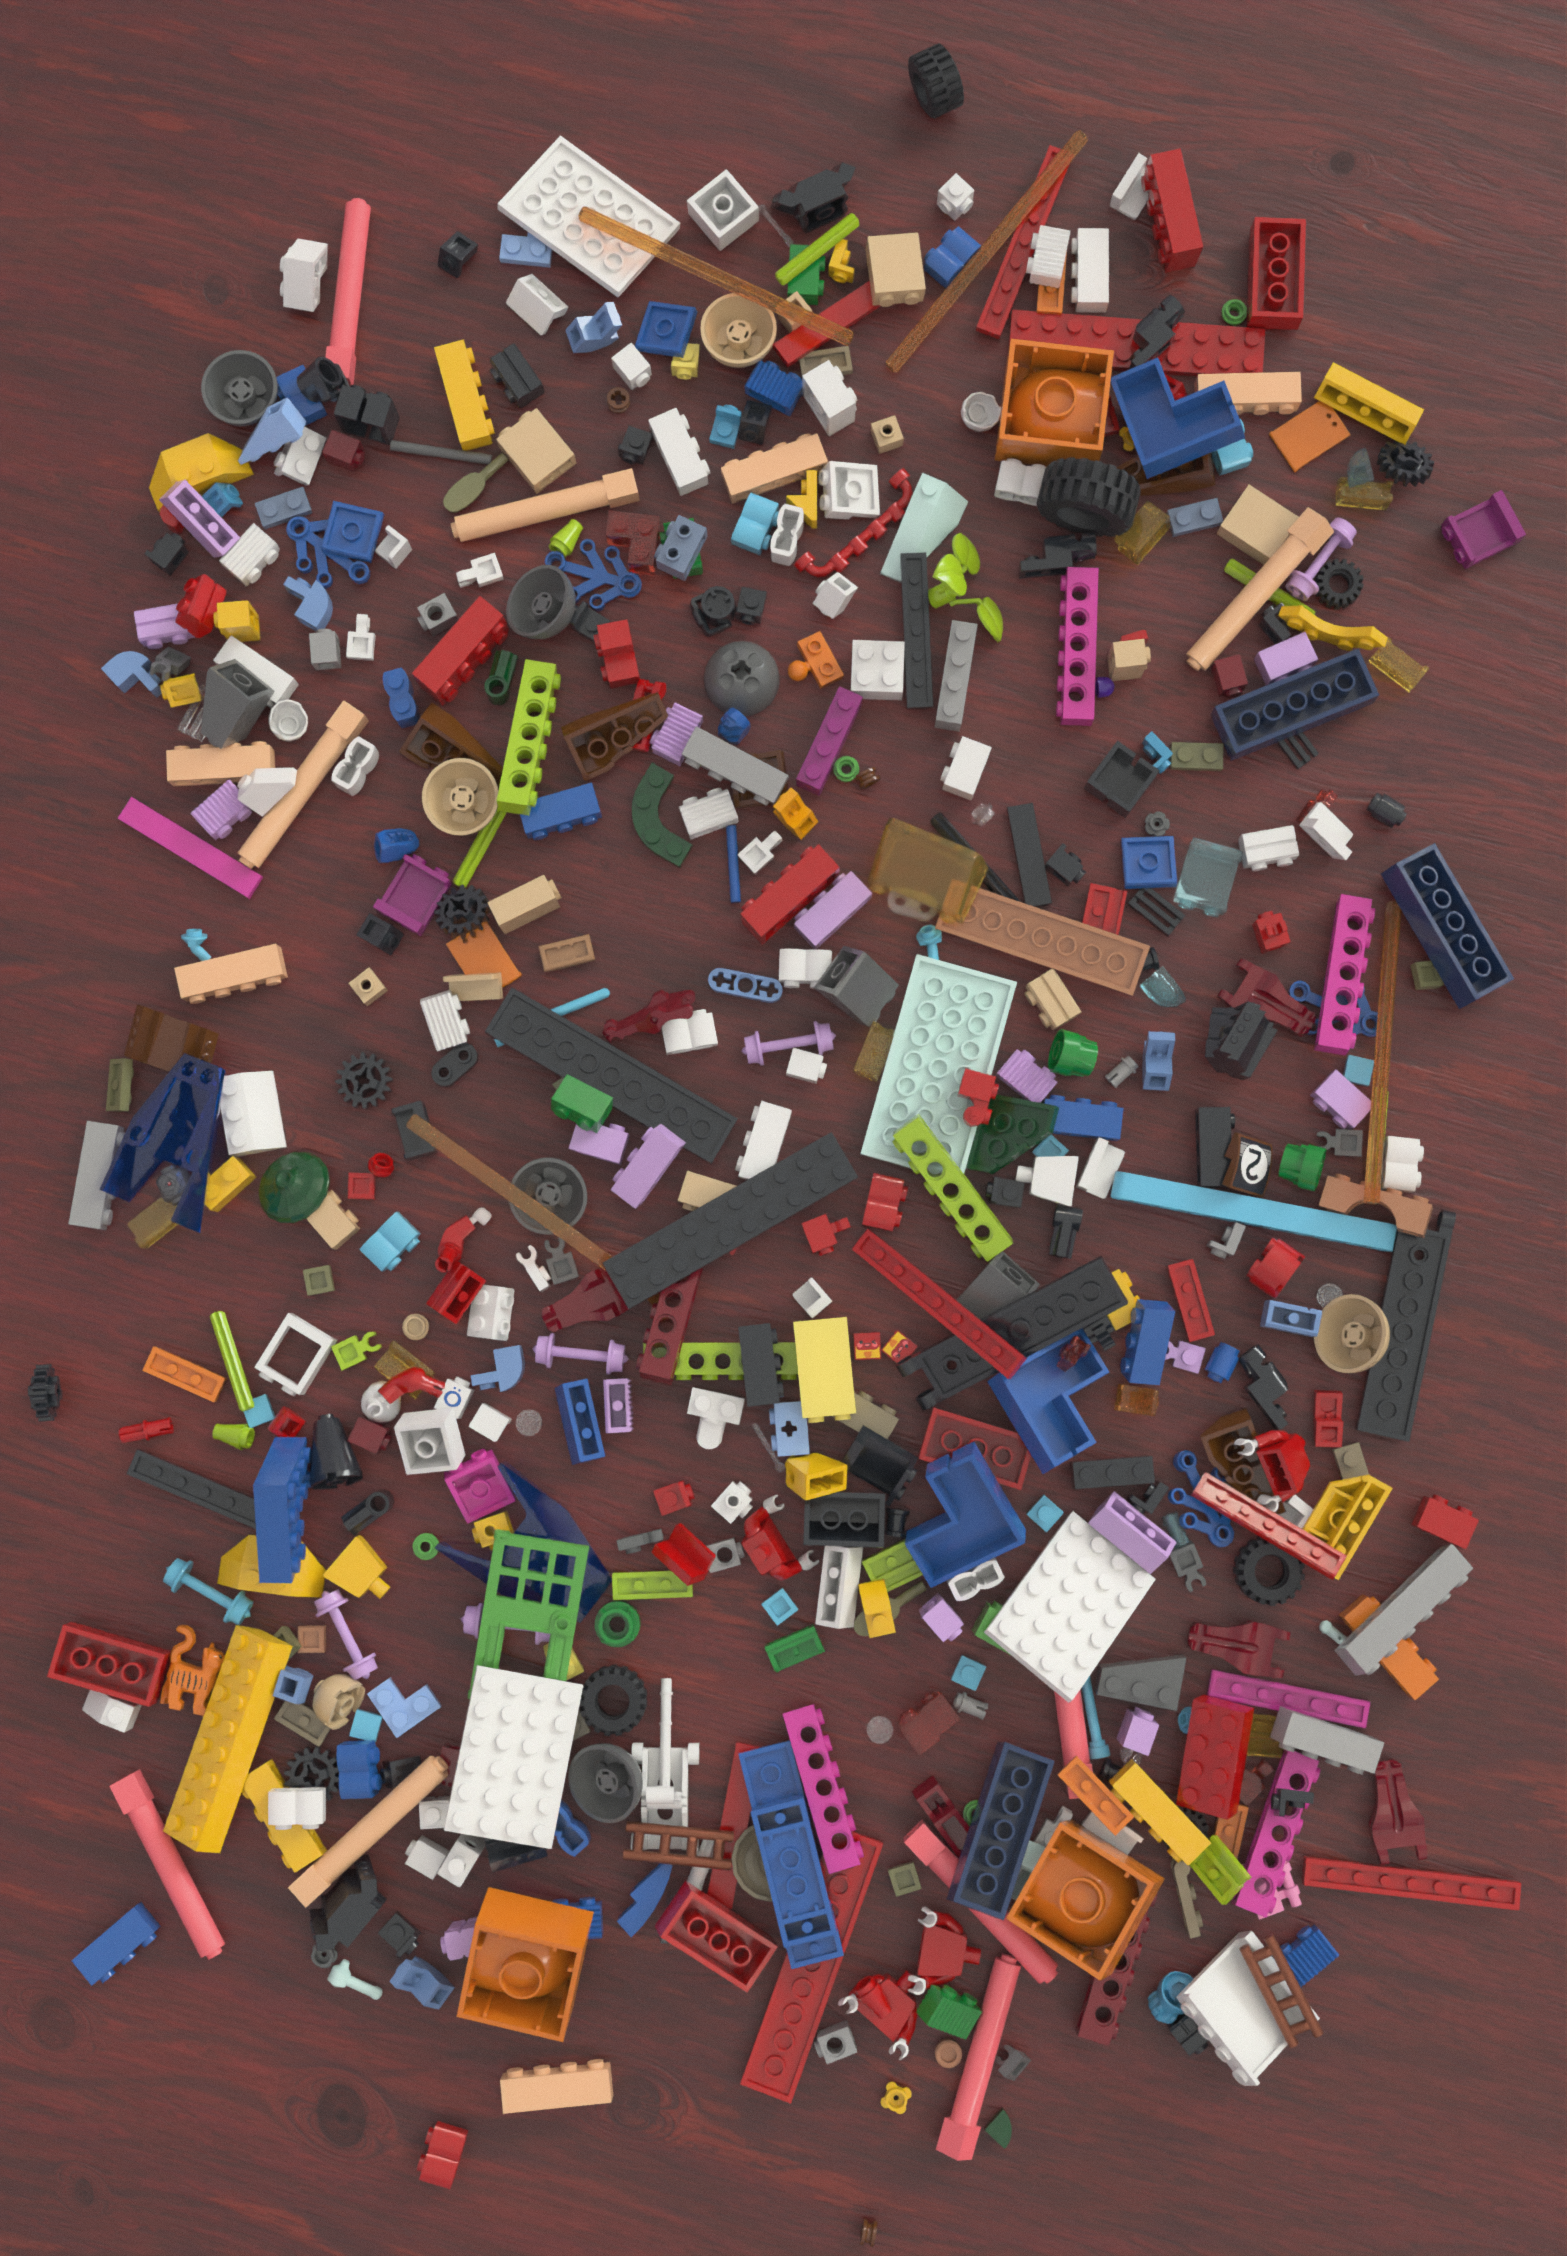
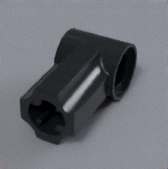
[1048,1204,1083,1259]
[341,1489,394,1536]

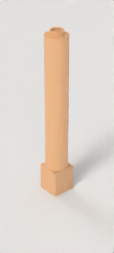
[451,468,640,542]
[1186,507,1334,671]
[238,700,369,870]
[288,1756,448,1908]

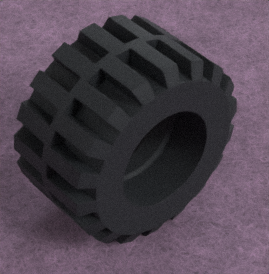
[908,43,964,119]
[1233,1537,1305,1606]
[579,1665,648,1736]

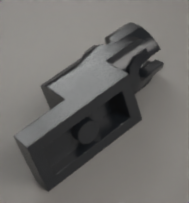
[1129,295,1185,369]
[1018,532,1097,579]
[1238,1344,1288,1430]

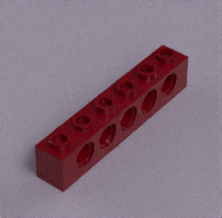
[636,1268,703,1385]
[1075,1894,1157,2046]

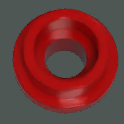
[367,1153,394,1177]

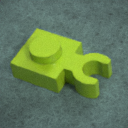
[331,1332,382,1371]

